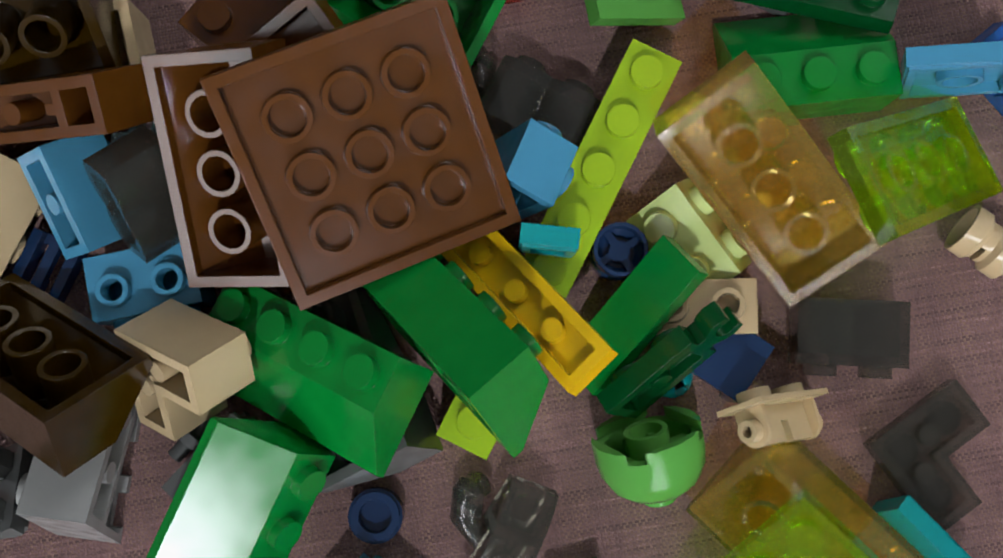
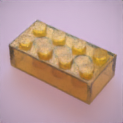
[653,50,888,308]

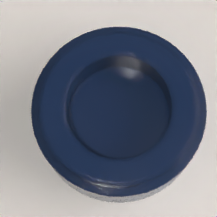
[348,487,404,544]

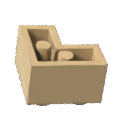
[114,299,255,442]

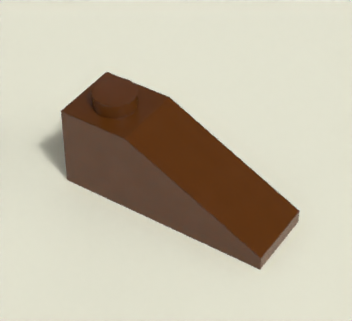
[0,63,154,145]

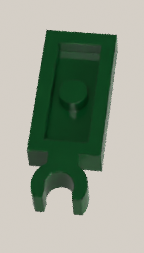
[596,301,743,418]

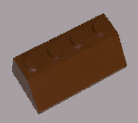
[140,38,290,288]

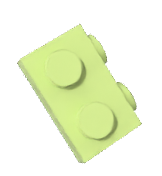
[626,177,752,279]

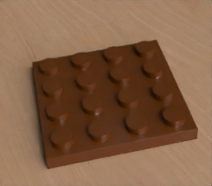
[199,0,522,311]

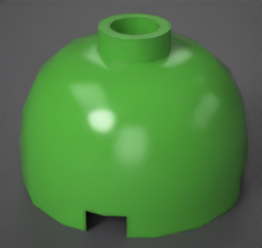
[591,406,706,508]

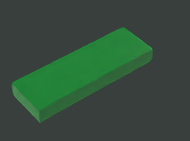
[586,235,709,396]

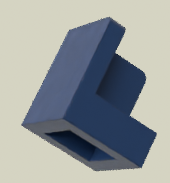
[692,334,775,403]

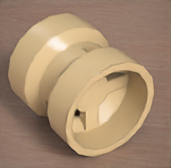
[944,204,1003,279]

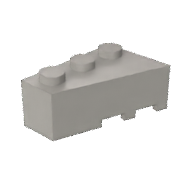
[15,404,141,544]

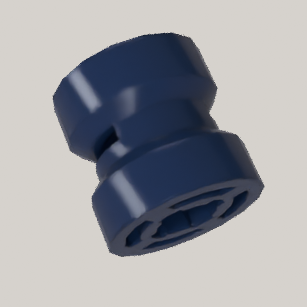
[589,222,648,281]

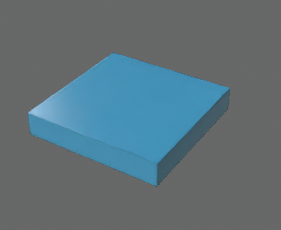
[899,41,1003,99]

